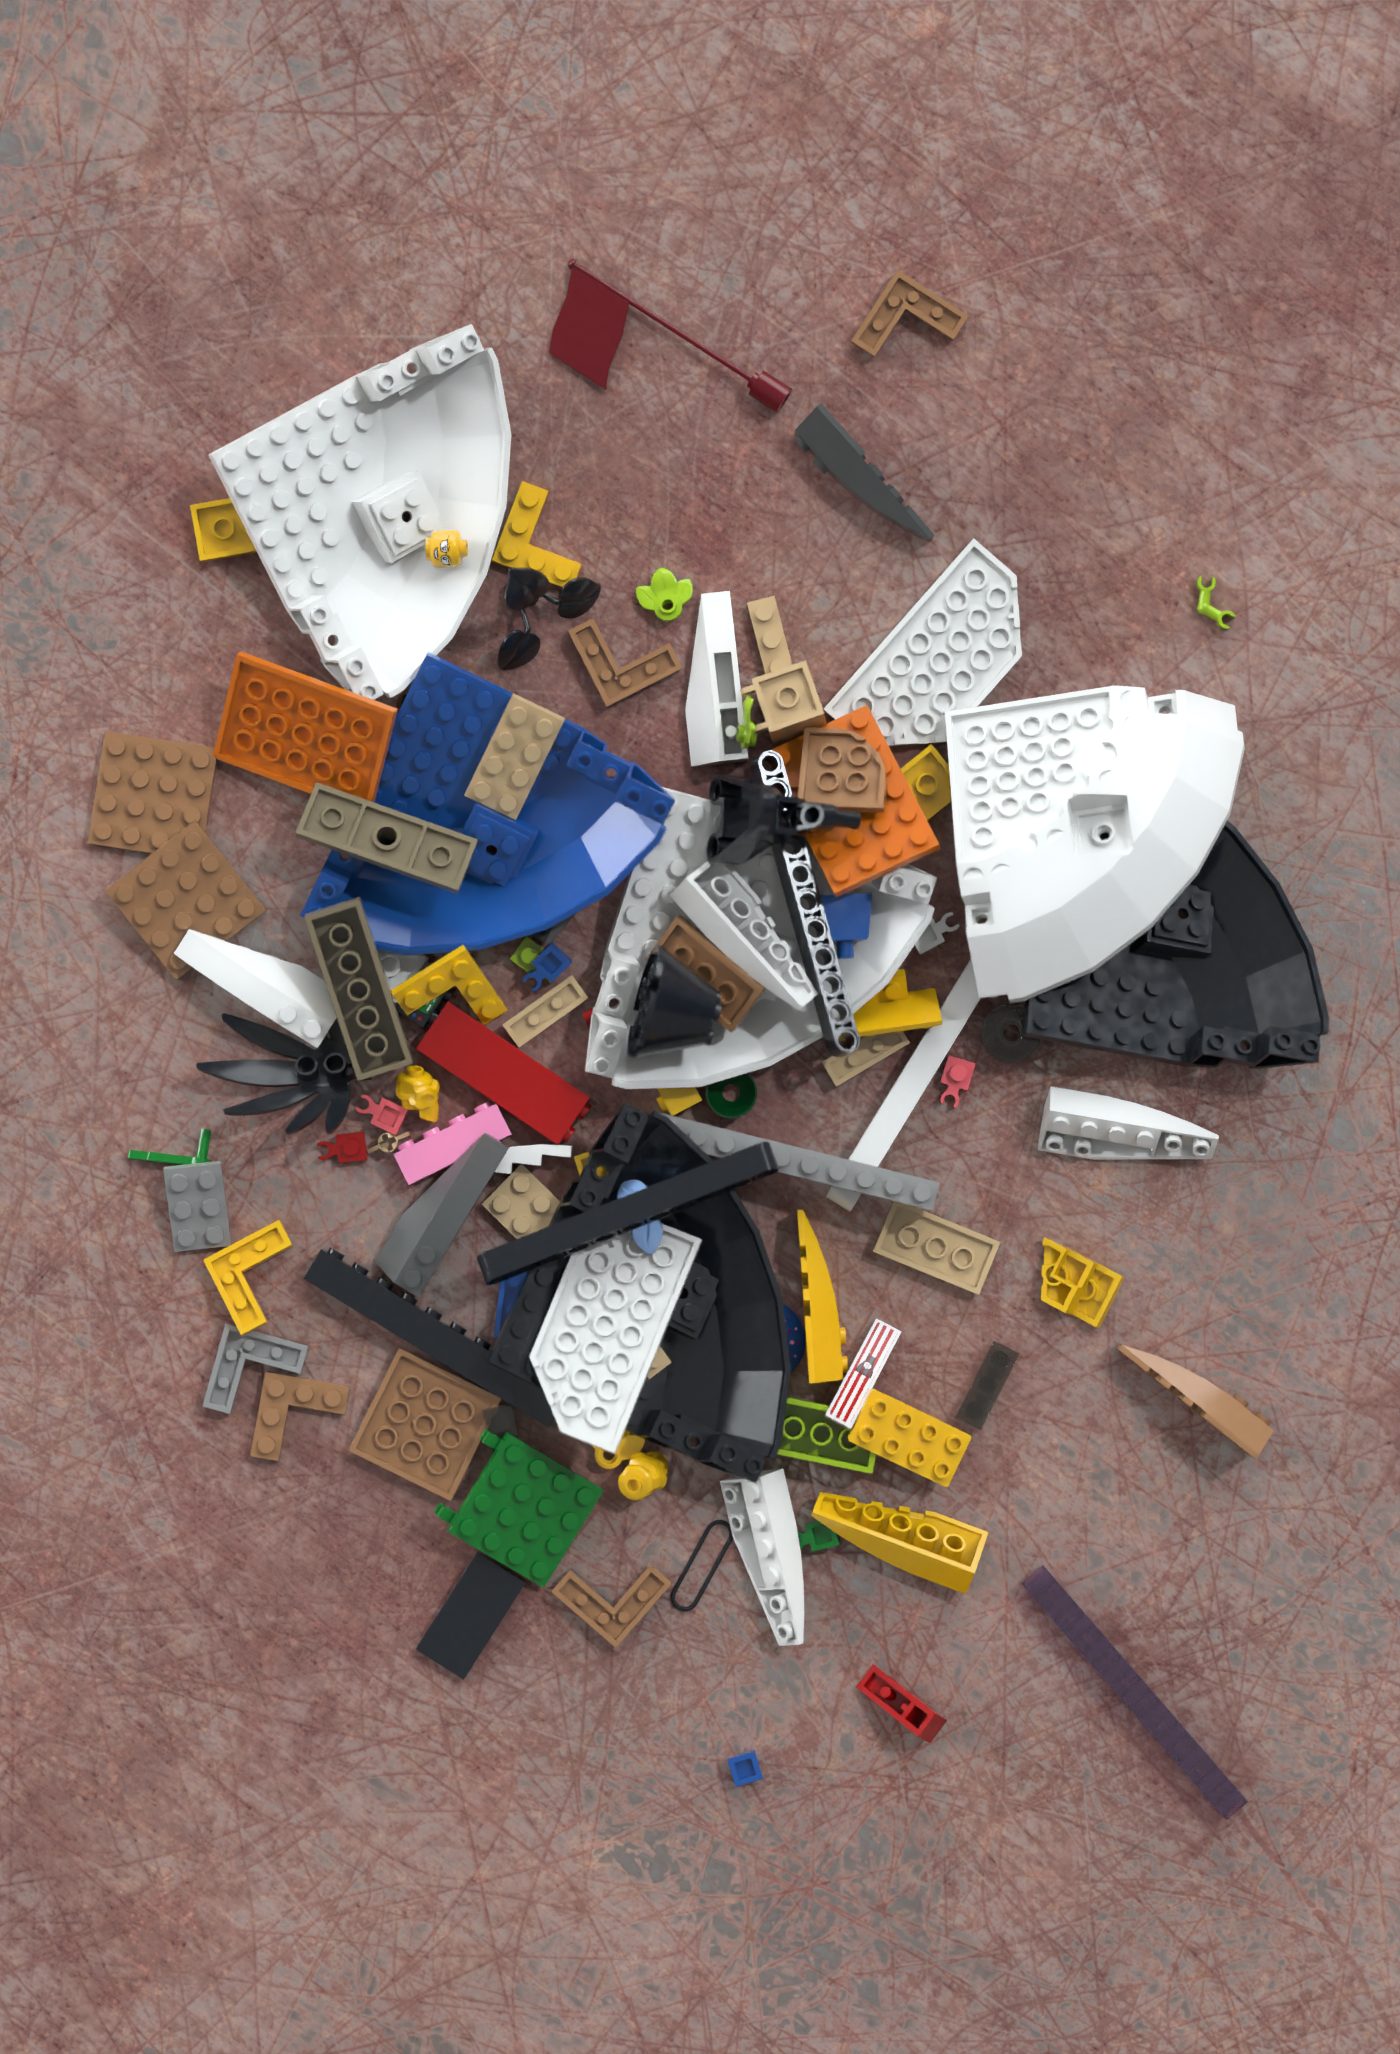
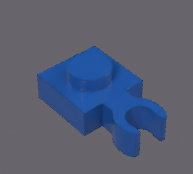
[522,942,572,991]

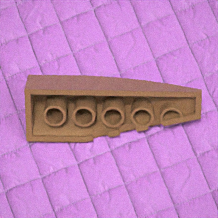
[1116,1344,1274,1459]

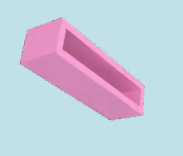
[393,1101,513,1185]

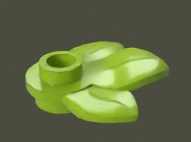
[636,567,693,622]
[736,695,757,749]

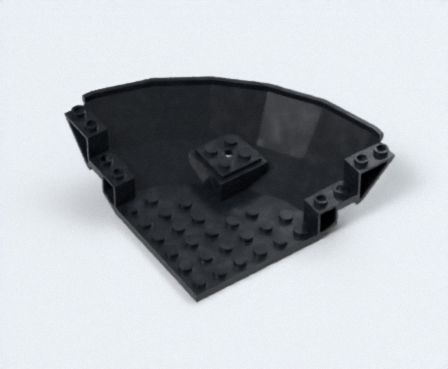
[1023,820,1329,1069]
[486,1103,791,1483]

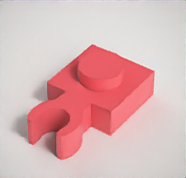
[940,1055,976,1108]
[355,1095,409,1136]

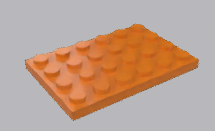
[213,651,398,803]
[768,705,940,898]

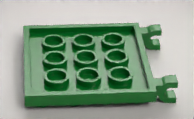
[434,1429,604,1588]

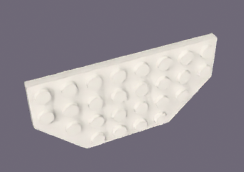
[823,538,1022,746]
[529,1224,702,1454]

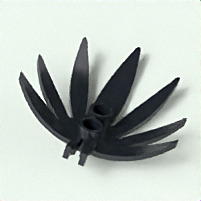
[196,1013,372,1135]

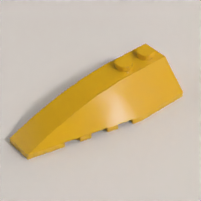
[797,1209,848,1383]
[811,1492,989,1594]

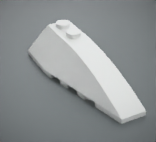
[670,860,818,1010]
[174,929,337,1048]

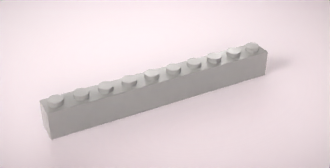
[660,1113,940,1211]

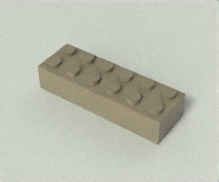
[304,896,413,1081]

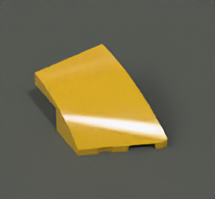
[1041,1237,1125,1328]

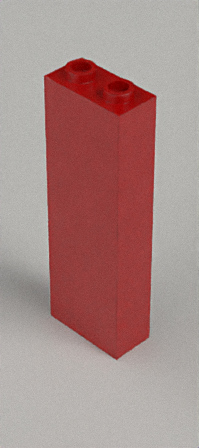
[416,1001,592,1145]

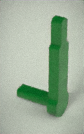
[128,1129,212,1166]

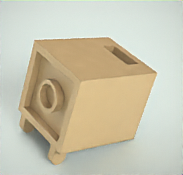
[740,660,827,746]

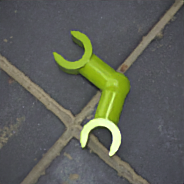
[1196,575,1236,630]

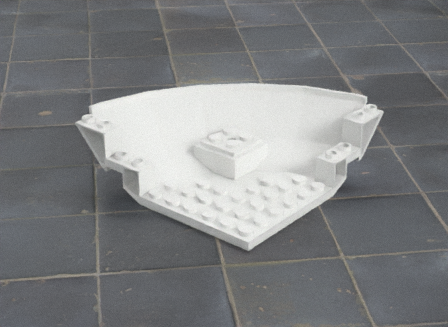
[209,324,511,700]
[945,686,1245,1003]
[585,787,937,1089]

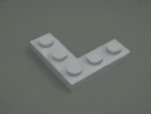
[203,1323,309,1414]

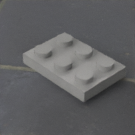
[163,1161,232,1252]

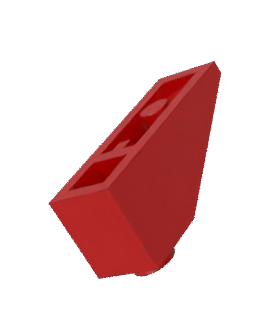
[856,1664,947,1743]

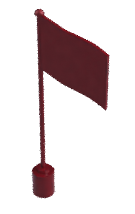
[549,259,793,413]

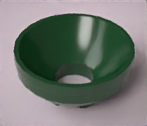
[705,1073,757,1118]

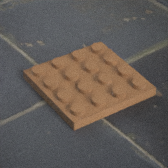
[88,731,217,854]
[105,820,266,980]
[348,1347,501,1501]

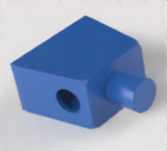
[820,893,872,959]

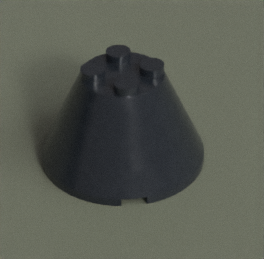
[627,945,722,1058]

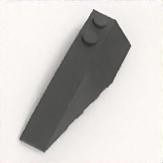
[794,403,934,542]
[375,1133,509,1297]

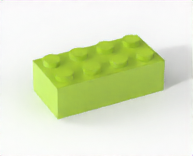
[777,1396,876,1474]

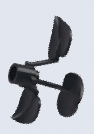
[497,568,601,670]

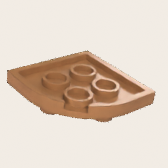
[798,727,887,813]

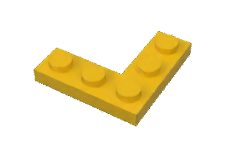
[492,481,582,588]
[391,945,508,1025]
[203,1220,293,1336]

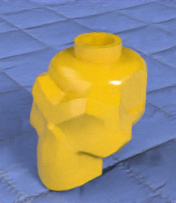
[395,1065,440,1122]
[618,1451,668,1501]

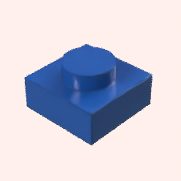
[727,1750,763,1787]

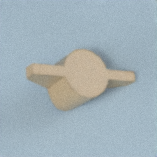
[367,1131,410,1154]

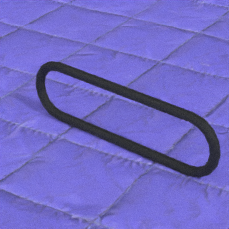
[671,1520,733,1611]

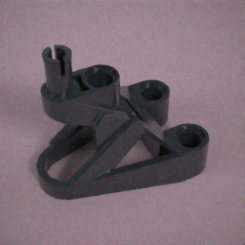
[707,774,861,865]

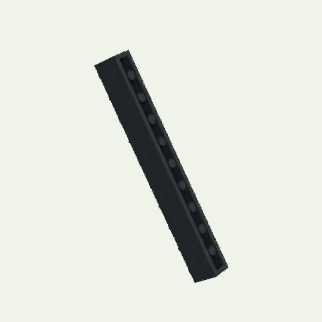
[303,1247,555,1427]

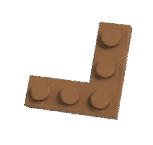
[851,270,969,358]
[568,618,683,708]
[250,1371,351,1461]
[551,1564,672,1648]

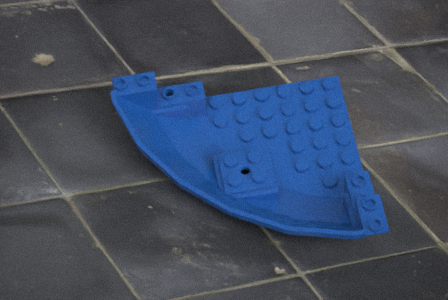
[300,652,676,955]

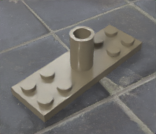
[295,782,478,894]

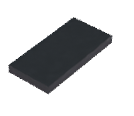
[416,1551,526,1680]

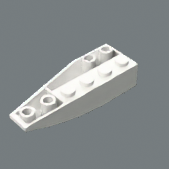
[685,591,748,767]
[1038,1086,1219,1160]
[720,1468,804,1646]

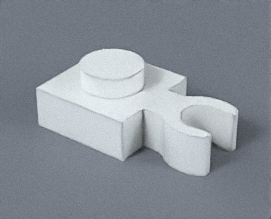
[914,912,960,955]

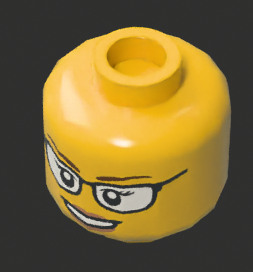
[425,530,468,568]

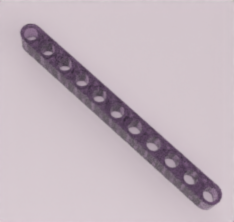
[1021,1565,1248,1821]

